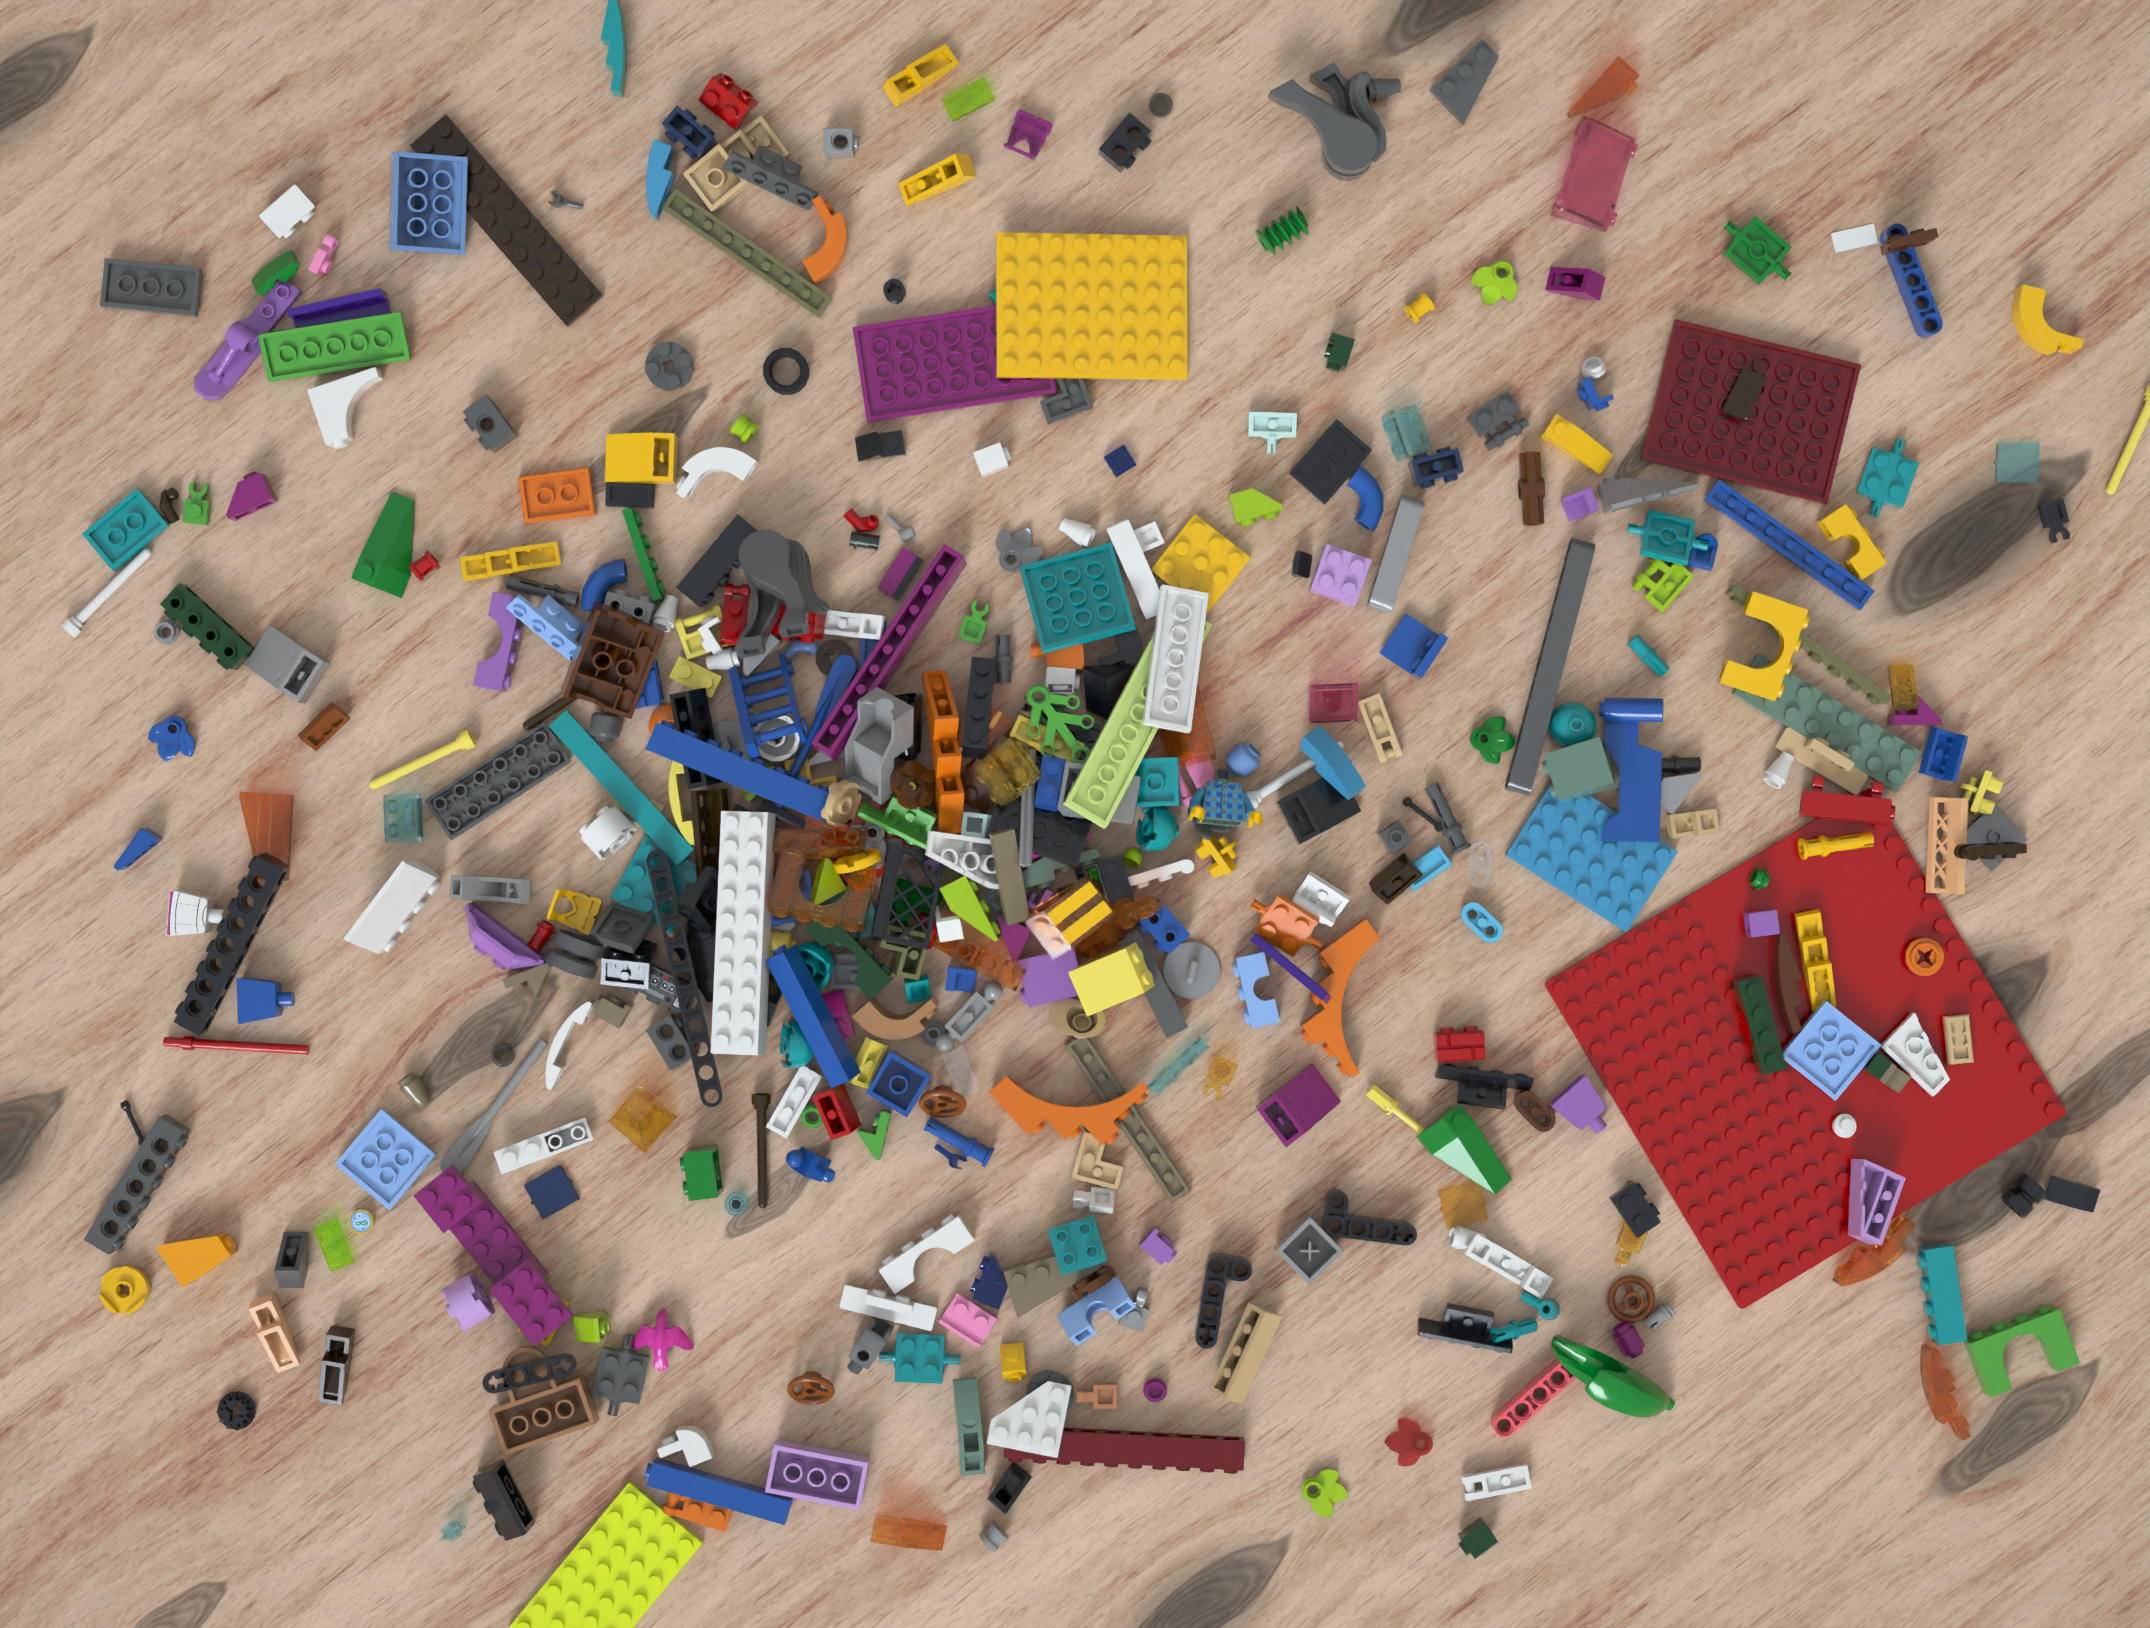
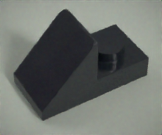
[855,430,906,462]
[987,1462,1032,1514]

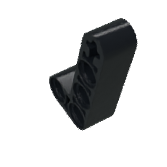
[1322,1188,1417,1245]
[1195,1253,1252,1349]

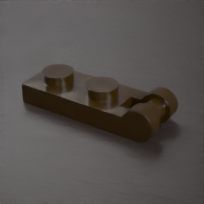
[1954,841,2027,861]

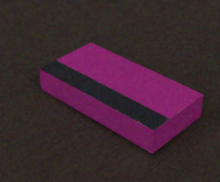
[877,547,923,601]

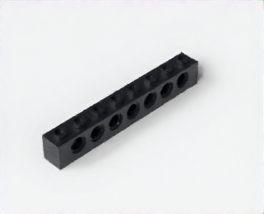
[174,852,291,1036]

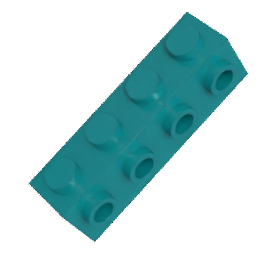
[1916,1242,1968,1345]

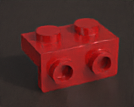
[698,73,758,130]

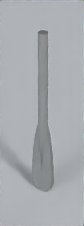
[440,1038,549,1174]

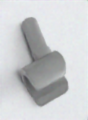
[885,514,915,542]

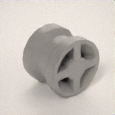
[979,1521,1009,1552]

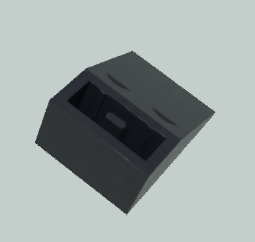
[1276,777,1361,844]

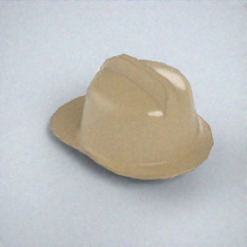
[1048,998,1106,1039]

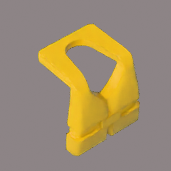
[547,889,603,935]

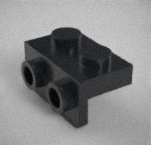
[1609,1180,1661,1238]

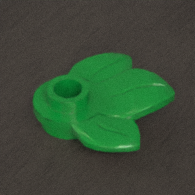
[1470,716,1516,764]

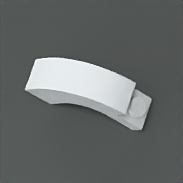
[676,447,759,501]

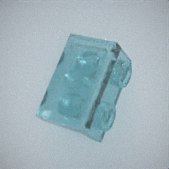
[1382,404,1432,462]

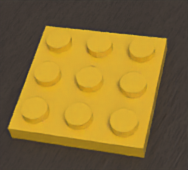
[1151,514,1251,615]

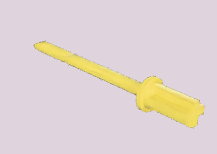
[1365,1084,1425,1133]

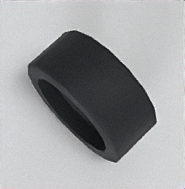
[763,348,809,395]

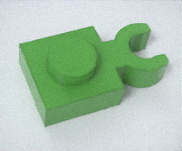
[182,482,211,525]
[958,600,989,645]

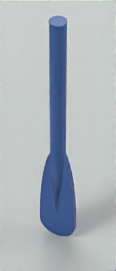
[773,655,858,809]

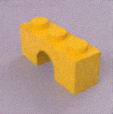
[1816,504,1886,580]

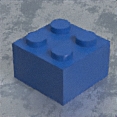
[866,1050,933,1117]

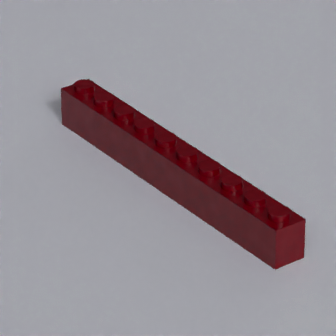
[1004,1427,1245,1474]

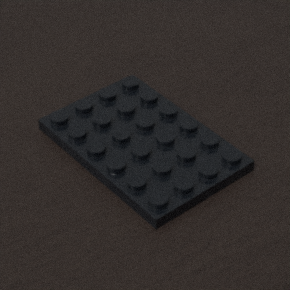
[985,720,1103,868]

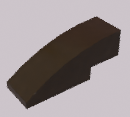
[318,1325,355,1406]

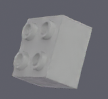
[1274,1214,1344,1285]

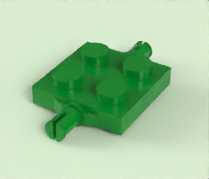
[1723,216,1792,285]

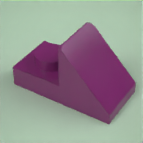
[1887,696,1942,726]

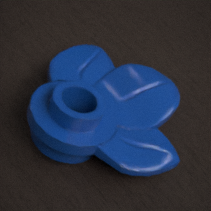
[148,716,195,761]

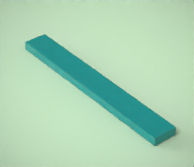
[549,710,695,866]

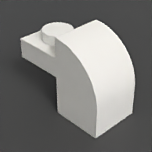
[657,1425,715,1467]

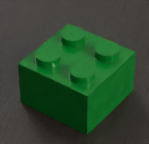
[680,1144,723,1201]

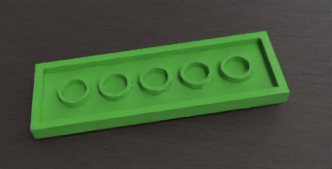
[258,311,412,382]

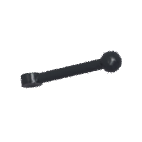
[1403,797,1443,832]
[120,1100,145,1146]

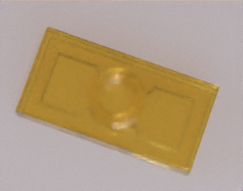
[1887,663,1919,709]

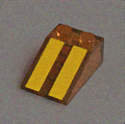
[1025,876,1116,959]

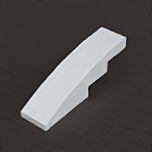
[1106,518,1160,619]

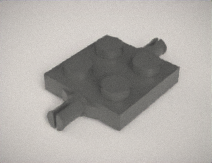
[592,1334,649,1416]

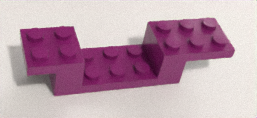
[414,1165,573,1346]

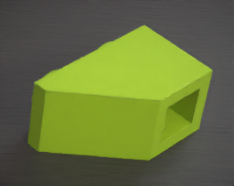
[1228,488,1283,527]
[573,1310,611,1343]

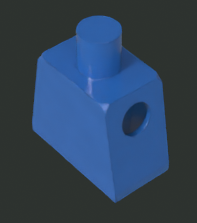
[236,977,295,1024]

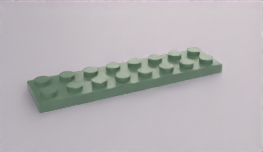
[1732,653,1922,793]

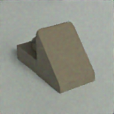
[502,963,553,998]

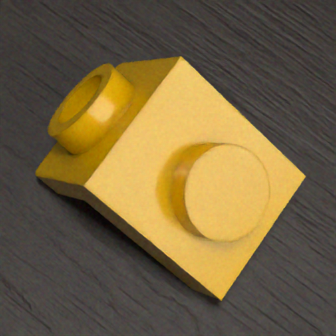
[1000,1342,1027,1382]

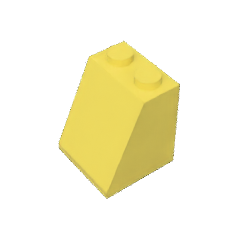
[1068,942,1155,1016]

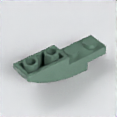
[1022,848,1100,893]
[953,1377,985,1476]

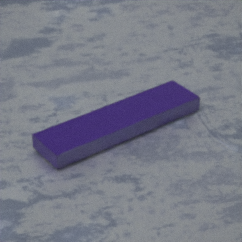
[1250,934,1332,1004]

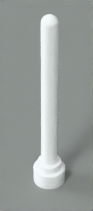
[61,548,152,638]
[1246,741,1344,808]

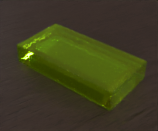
[941,78,995,122]

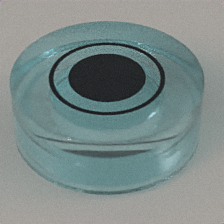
[724,1191,749,1216]

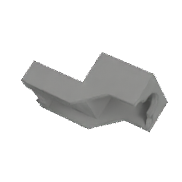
[845,687,914,805]

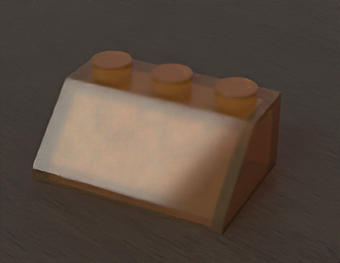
[1158,685,1216,768]

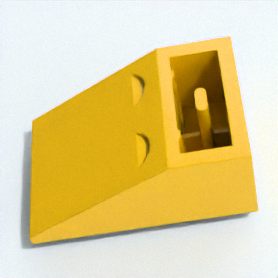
[605,432,678,485]

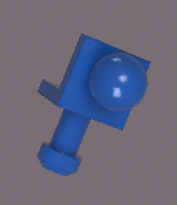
[786,1146,835,1183]

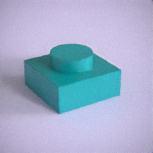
[904,975,931,1004]

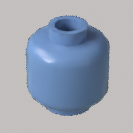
[1225,742,1261,778]

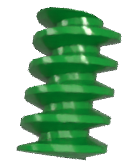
[1255,206,1309,254]

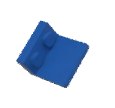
[1380,614,1448,680]

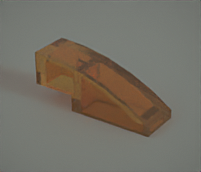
[870,1514,947,1550]

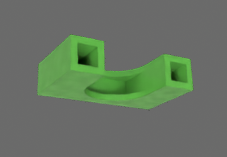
[1964,1304,2080,1398]

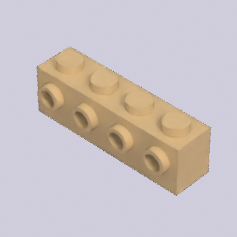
[1209,1302,1282,1404]

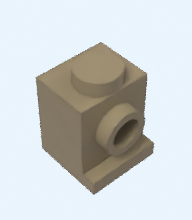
[593,995,633,1028]

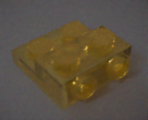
[974,737,1042,806]

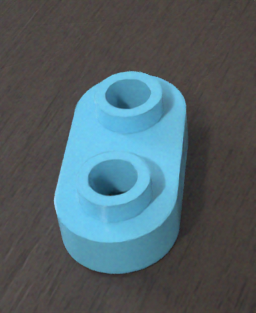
[1460,902,1503,943]

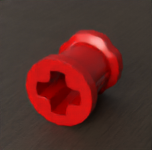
[408,550,441,581]

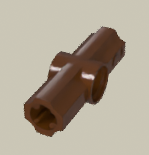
[1518,451,1545,526]

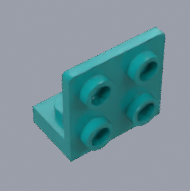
[1048,1215,1107,1275]

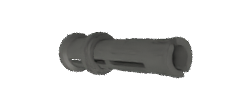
[1425,782,1471,855]

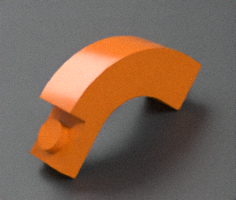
[802,195,848,286]

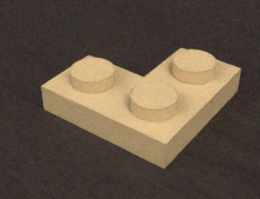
[1071,1131,1124,1190]

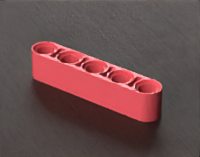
[1490,1358,1576,1437]

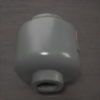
[589,709,622,743]

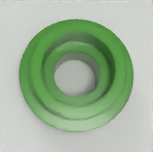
[801,1104,823,1128]

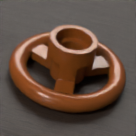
[919,1085,966,1118]
[1607,1275,1655,1323]
[787,1371,835,1405]

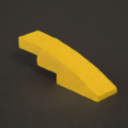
[459,541,561,582]
[1794,909,1836,1011]

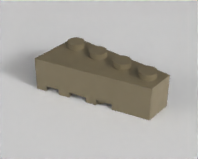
[1004,1253,1102,1318]

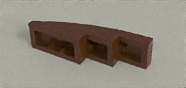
[1773,933,1802,1034]

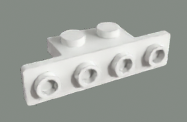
[840,1285,937,1331]

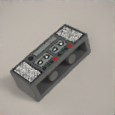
[625,963,699,1016]

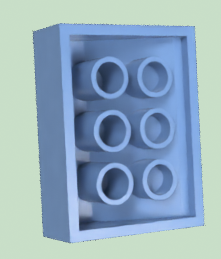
[388,151,468,255]

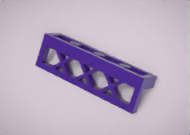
[287,288,392,328]

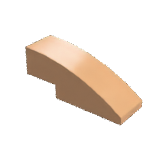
[248,1292,300,1373]

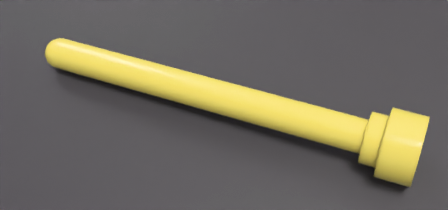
[2106,385,2150,495]
[369,729,477,789]

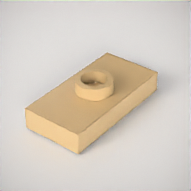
[1943,1014,1974,1065]

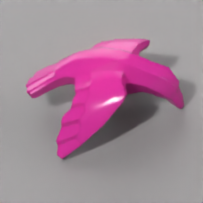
[632,1309,694,1371]

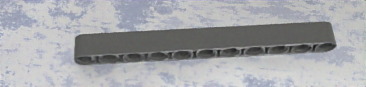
[1505,538,1595,796]

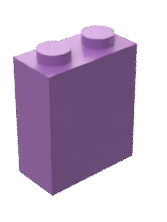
[1014,946,1078,1007]

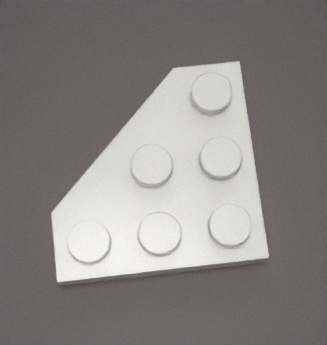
[987,1381,1071,1458]

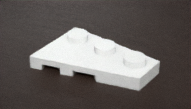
[1880,1012,1950,1097]

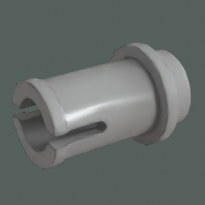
[1643,1302,1675,1332]

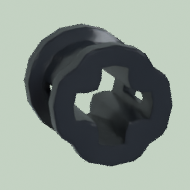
[883,279,906,304]

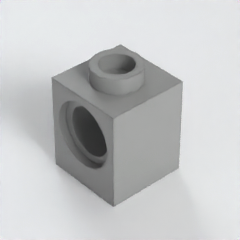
[824,128,859,158]

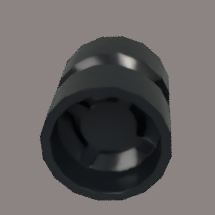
[2000,1173,2048,1219]

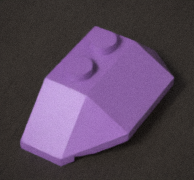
[465,903,547,970]

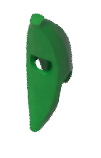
[1551,1334,1675,1417]

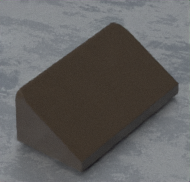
[1721,368,1767,422]
[1369,853,1423,905]

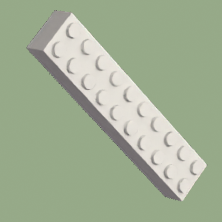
[711,811,776,1055]

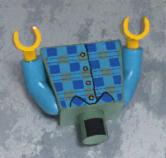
[1188,769,1263,828]

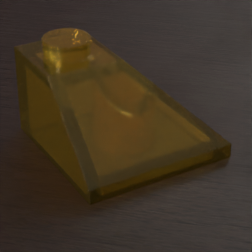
[609,1086,676,1153]

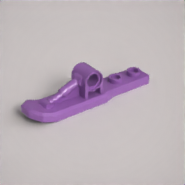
[194,279,302,400]

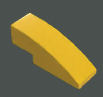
[883,44,959,107]

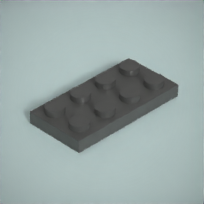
[100,258,203,317]

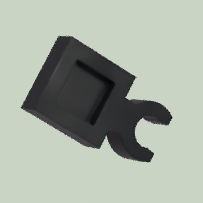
[2037,498,2070,543]

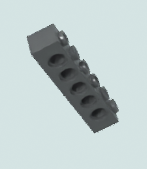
[84,1114,190,1255]

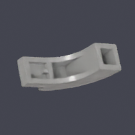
[450,875,531,904]

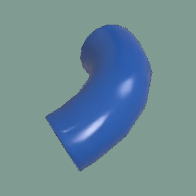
[1347,466,1384,532]
[581,559,628,612]

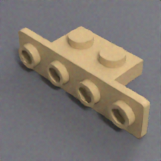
[1775,727,1869,795]

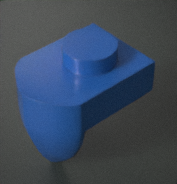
[1688,533,1718,571]

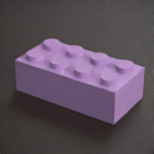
[765,1439,870,1510]

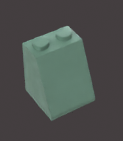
[1542,736,1618,802]

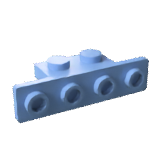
[506,595,585,662]

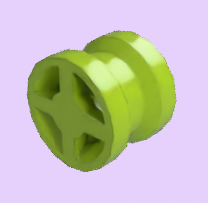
[730,414,759,444]

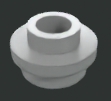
[154,620,179,644]

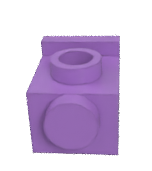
[1139,1225,1177,1265]

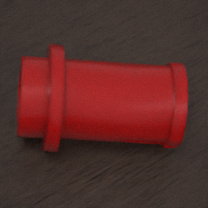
[527,920,555,952]

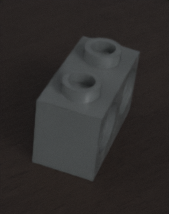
[646,1014,698,1071]

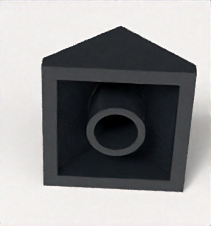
[1083,663,1132,719]

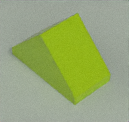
[807,858,847,909]

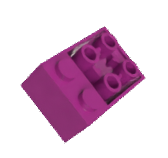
[1255,1064,1341,1147]

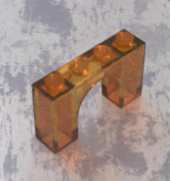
[768,851,877,932]

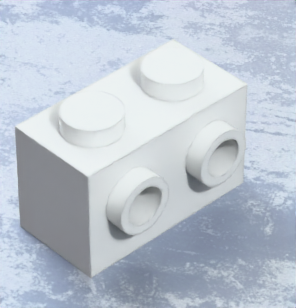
[258,184,315,238]

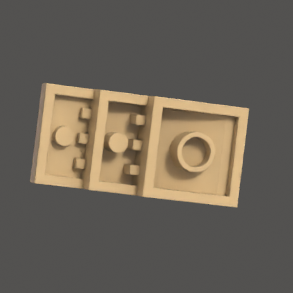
[683,115,792,212]

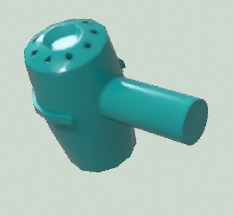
[1520,1291,1560,1321]

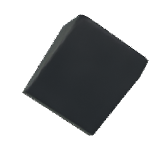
[1291,550,1313,578]

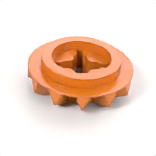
[1905,938,1944,976]

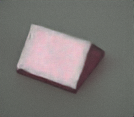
[1307,683,1359,723]

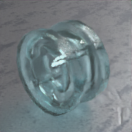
[987,889,1002,910]

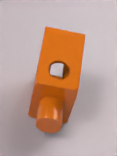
[1030,643,1085,671]

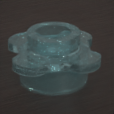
[440,1520,466,1542]

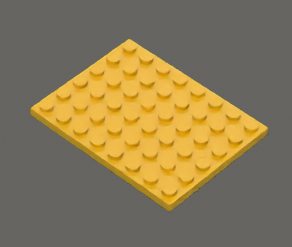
[996,232,1188,380]

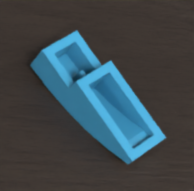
[646,140,675,222]
[1300,726,1365,800]

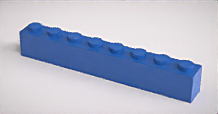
[645,720,829,823]

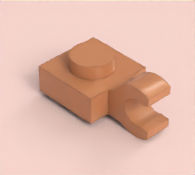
[1076,1383,1117,1409]

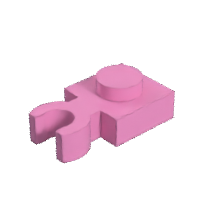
[308,234,339,278]

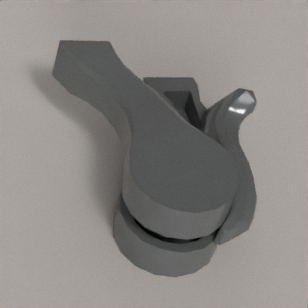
[1268,63,1387,181]
[735,530,829,659]

